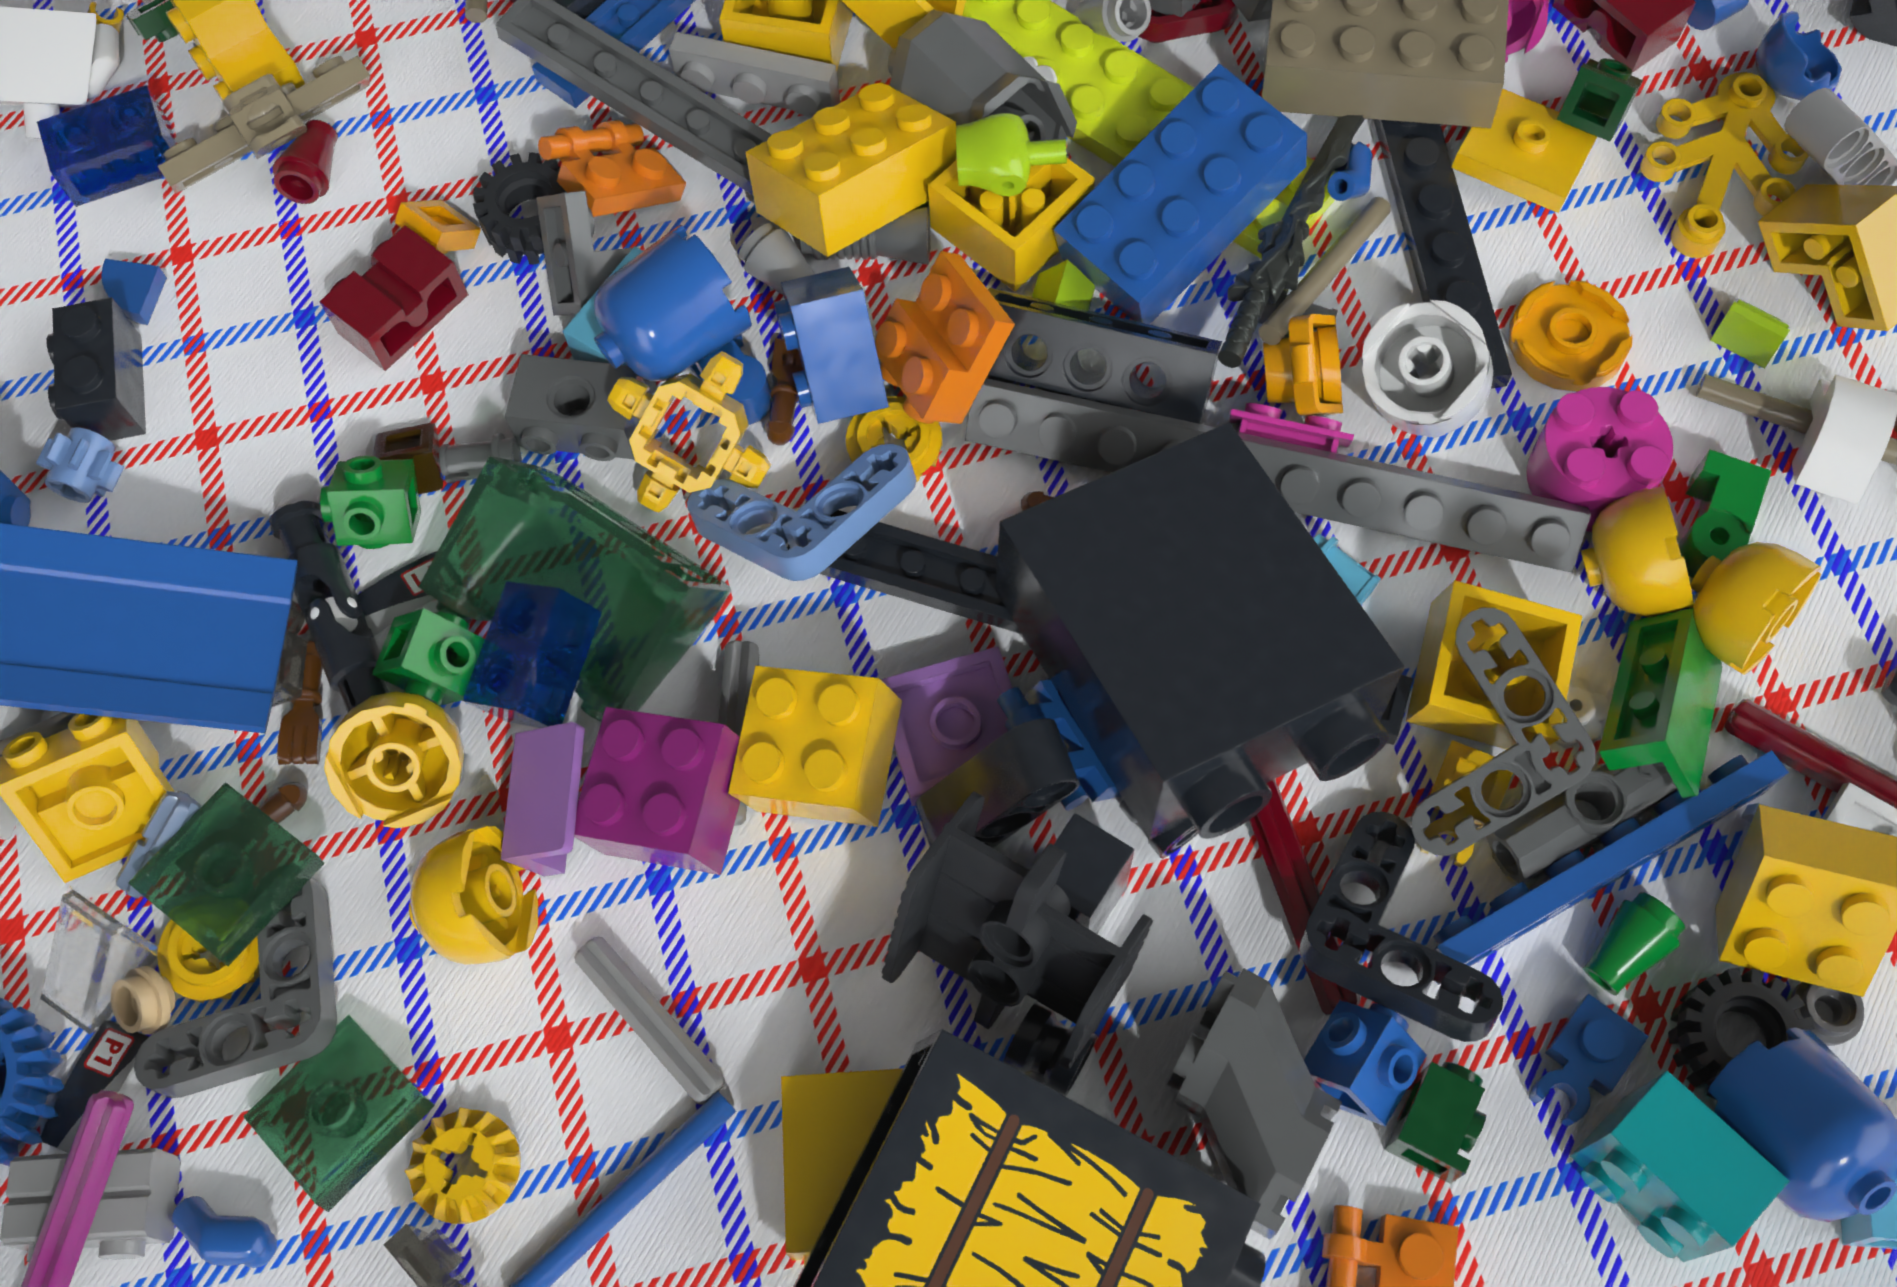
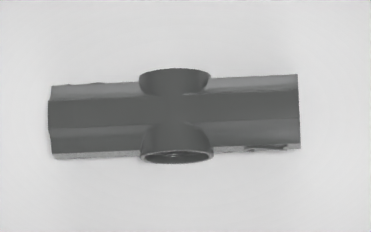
[1486,762,1678,884]

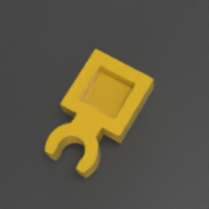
[1420,740,1513,868]

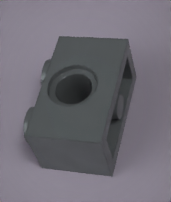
[505,354,644,461]

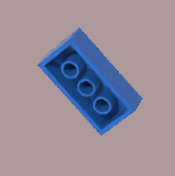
[1053,63,1307,325]

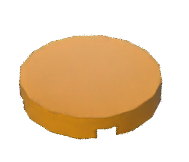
[1508,280,1633,392]

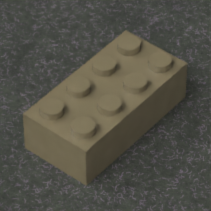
[1262,0,1509,128]

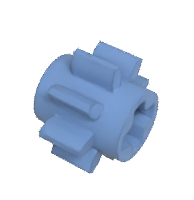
[36,427,124,503]

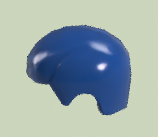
[1756,11,1842,101]

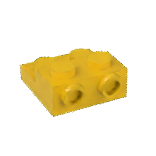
[0,714,175,883]

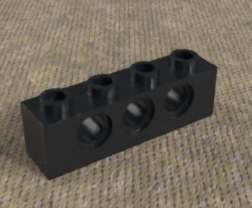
[986,288,1223,424]

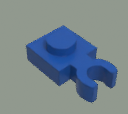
[1529,993,1649,1127]

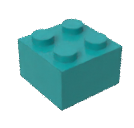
[1570,1070,1790,1262]

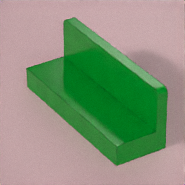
[1599,608,1722,798]

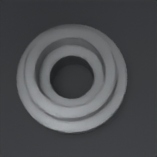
[1790,982,1864,1046]

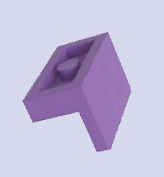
[501,722,585,877]

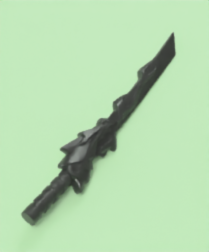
[1218,115,1365,368]

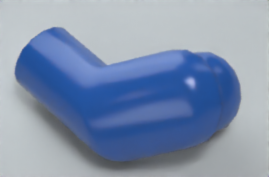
[1327,141,1373,201]
[172,1196,277,1268]

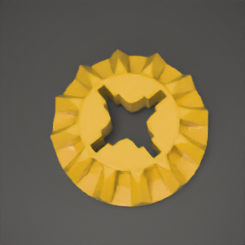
[846,396,943,482]
[157,895,259,1003]
[405,1107,521,1224]

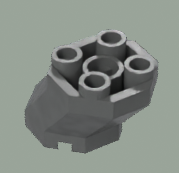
[887,9,1077,158]
[1167,968,1342,1240]

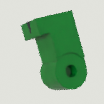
[1678,449,1772,578]

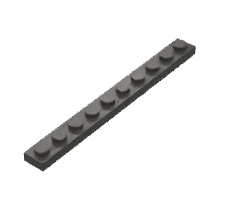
[965,378,1591,573]

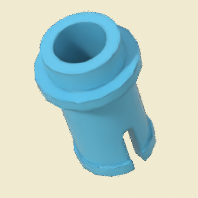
[1314,534,1381,605]

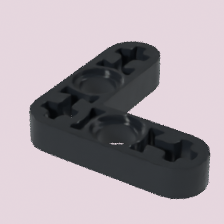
[1299,812,1503,1042]

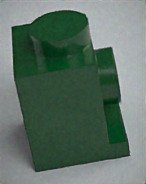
[1557,58,1643,142]
[1385,1062,1486,1184]

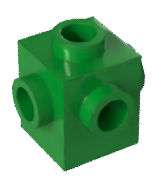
[320,456,421,549]
[372,608,489,706]

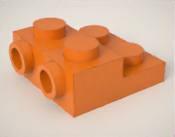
[875,251,1015,424]

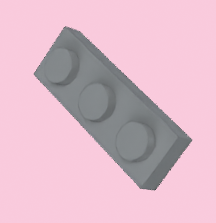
[669,32,840,115]

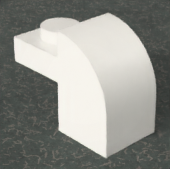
[1792,374,1897,505]

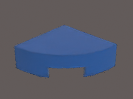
[102,259,167,325]

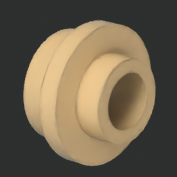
[111,966,175,1035]

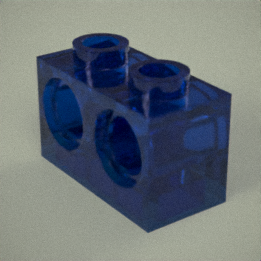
[37,85,176,207]
[462,581,602,728]

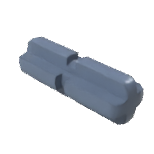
[116,791,201,898]

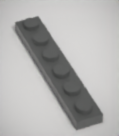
[495,0,772,195]

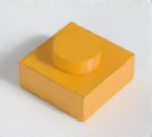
[394,200,481,255]

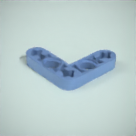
[687,444,917,581]

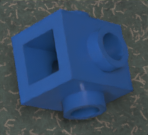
[1304,1000,1427,1126]

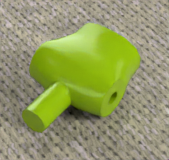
[956,113,1067,196]

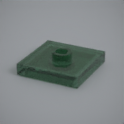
[128,782,325,966]
[243,1014,435,1212]

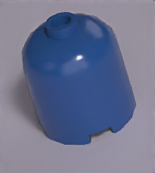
[594,225,752,382]
[1708,1027,1897,1222]

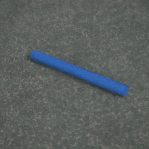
[508,1091,736,1287]

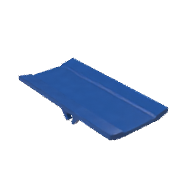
[0,523,298,734]

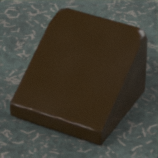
[373,422,444,494]

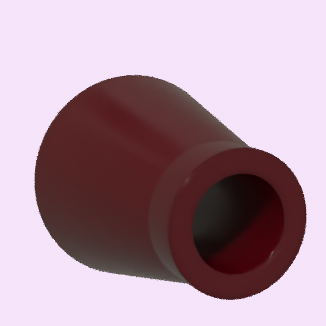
[272,120,338,204]

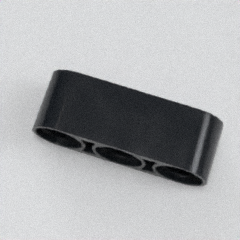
[915,718,1080,848]

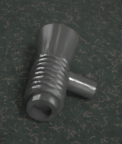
[800,206,931,265]

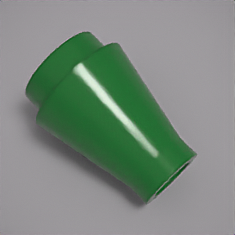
[1583,892,1685,996]

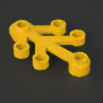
[1640,72,1809,258]

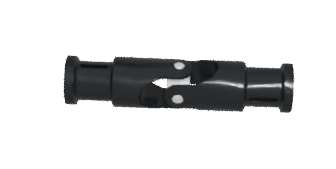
[269,501,389,713]

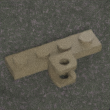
[158,55,370,194]

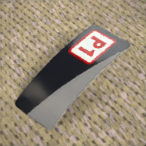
[357,552,460,636]
[40,1020,149,1153]

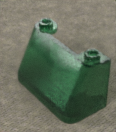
[419,456,732,722]

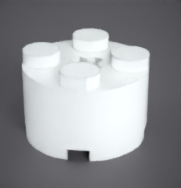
[1362,300,1494,438]

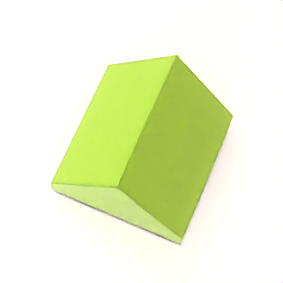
[1032,259,1095,310]
[1710,299,1790,369]

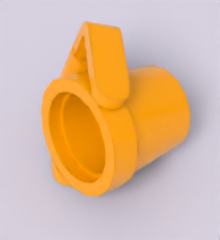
[1263,314,1343,416]

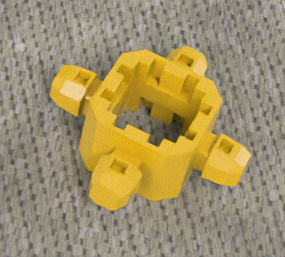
[607,351,771,513]

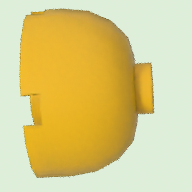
[1581,486,1694,617]
[1690,542,1822,675]
[324,691,464,828]
[409,826,538,965]

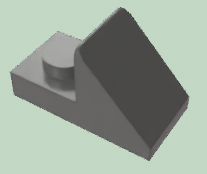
[536,191,633,316]

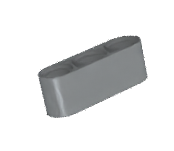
[1784,88,1897,186]

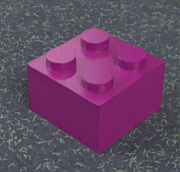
[574,707,740,875]

